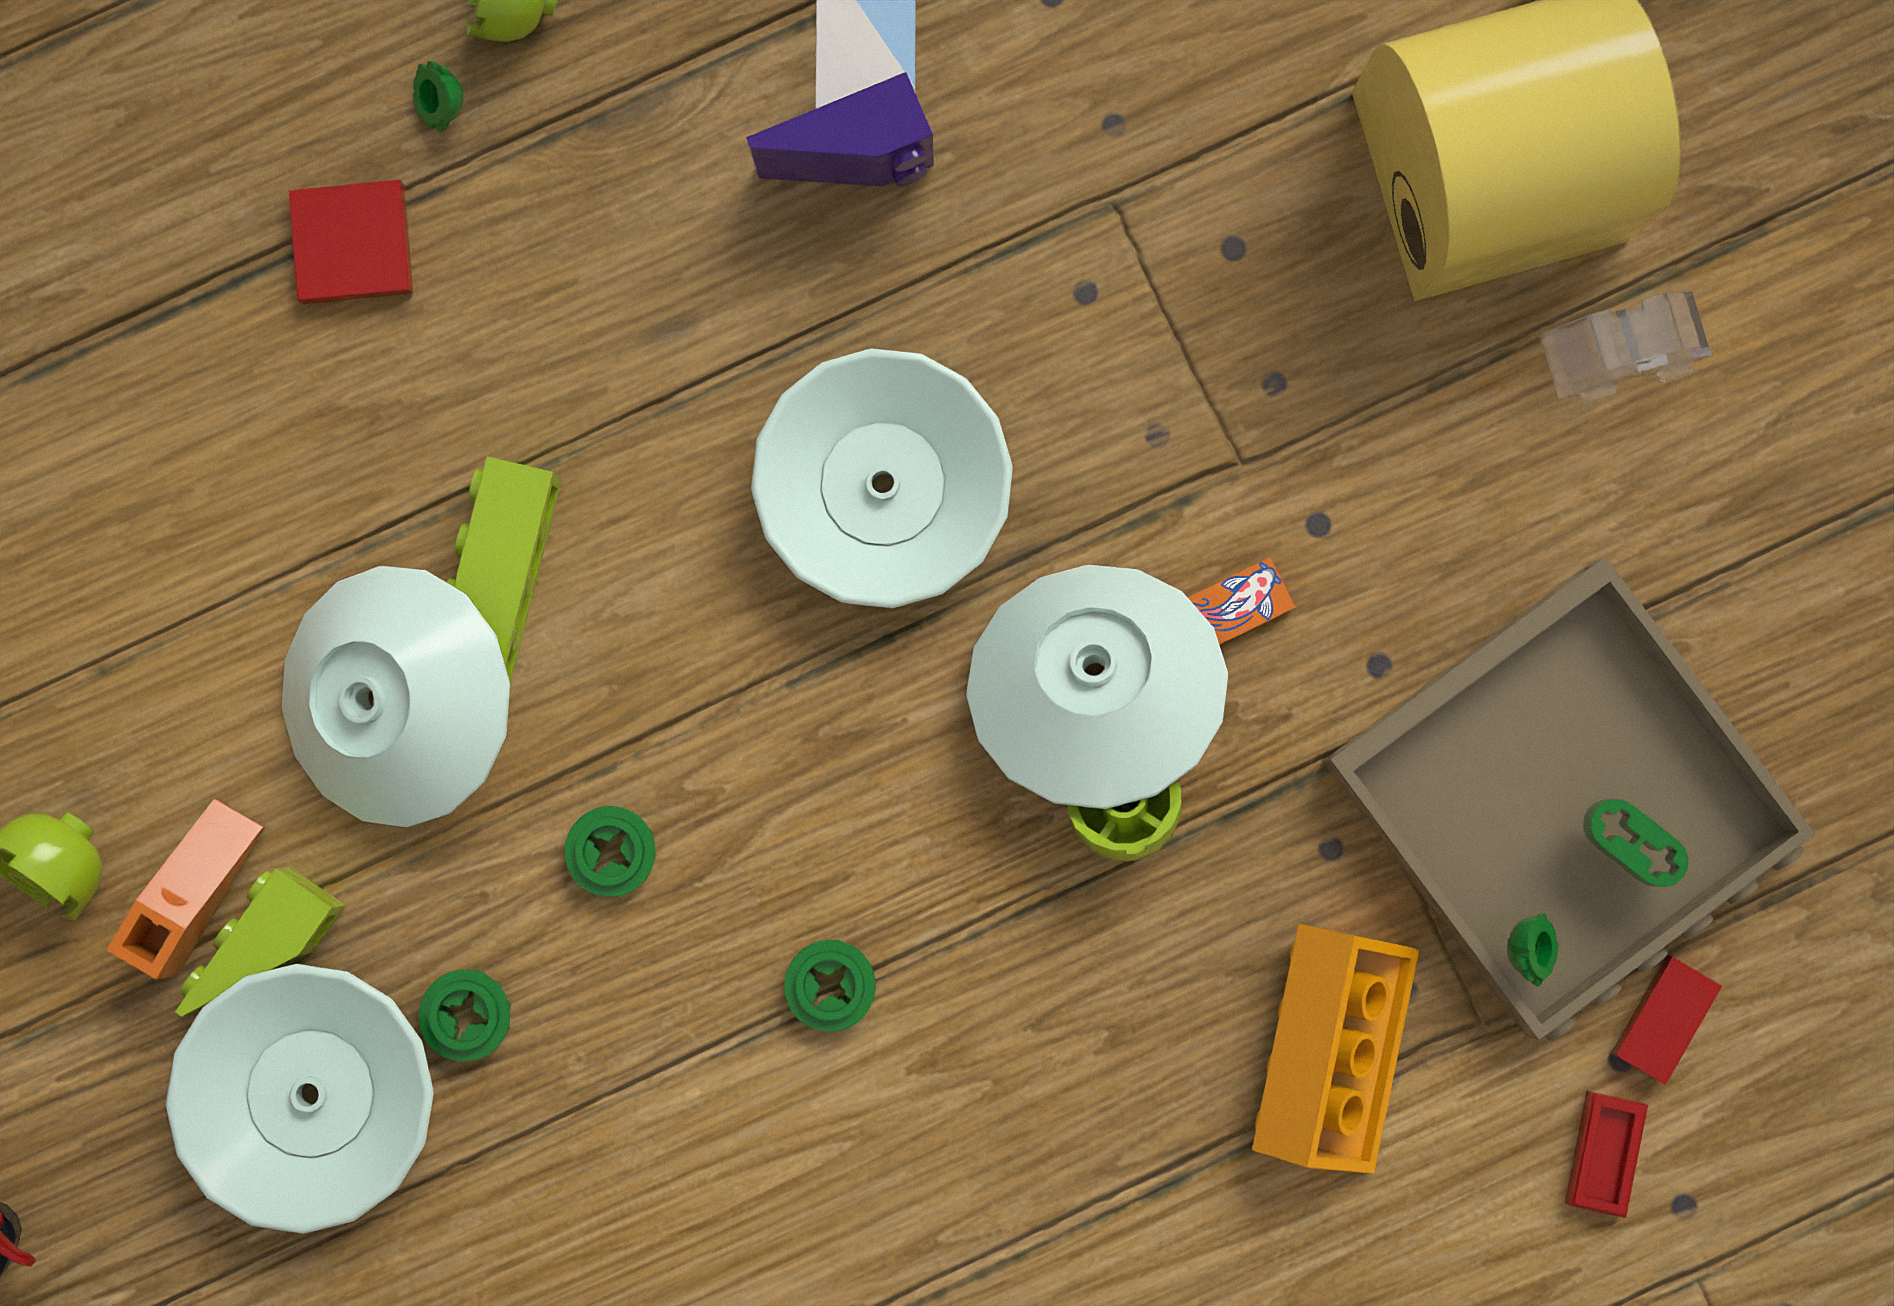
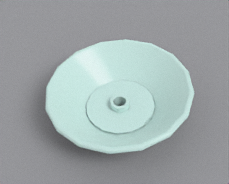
[751,348,1013,608]
[966,565,1228,809]
[282,566,510,827]
[165,964,434,1234]

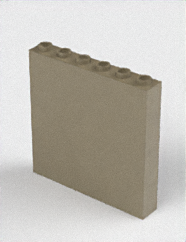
[1322,557,1815,1041]

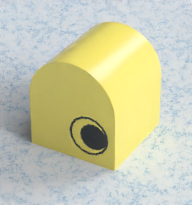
[1352,0,1680,301]

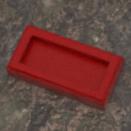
[1611,955,1722,1085]
[1565,1091,1648,1218]

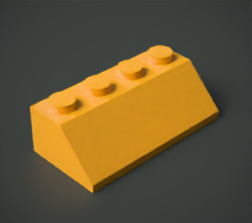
[1252,923,1420,1174]

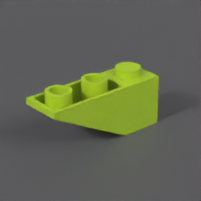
[175,867,346,1017]

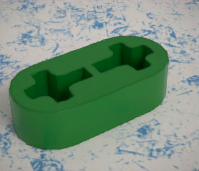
[1583,799,1689,887]

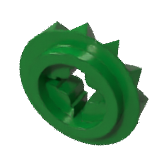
[564,806,657,897]
[784,940,876,1032]
[419,969,512,1061]

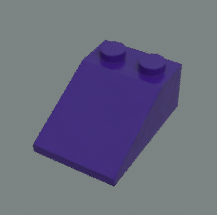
[746,72,934,186]

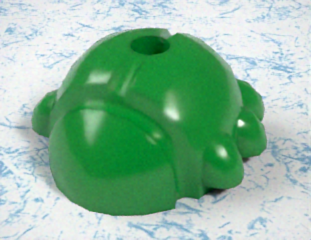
[413,61,464,132]
[1507,913,1559,986]

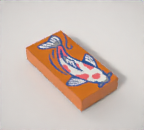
[1188,557,1296,645]

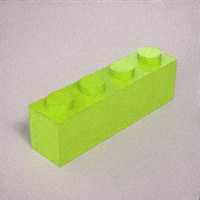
[446,456,562,685]

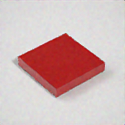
[289,180,413,304]

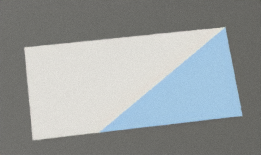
[816,0,915,108]

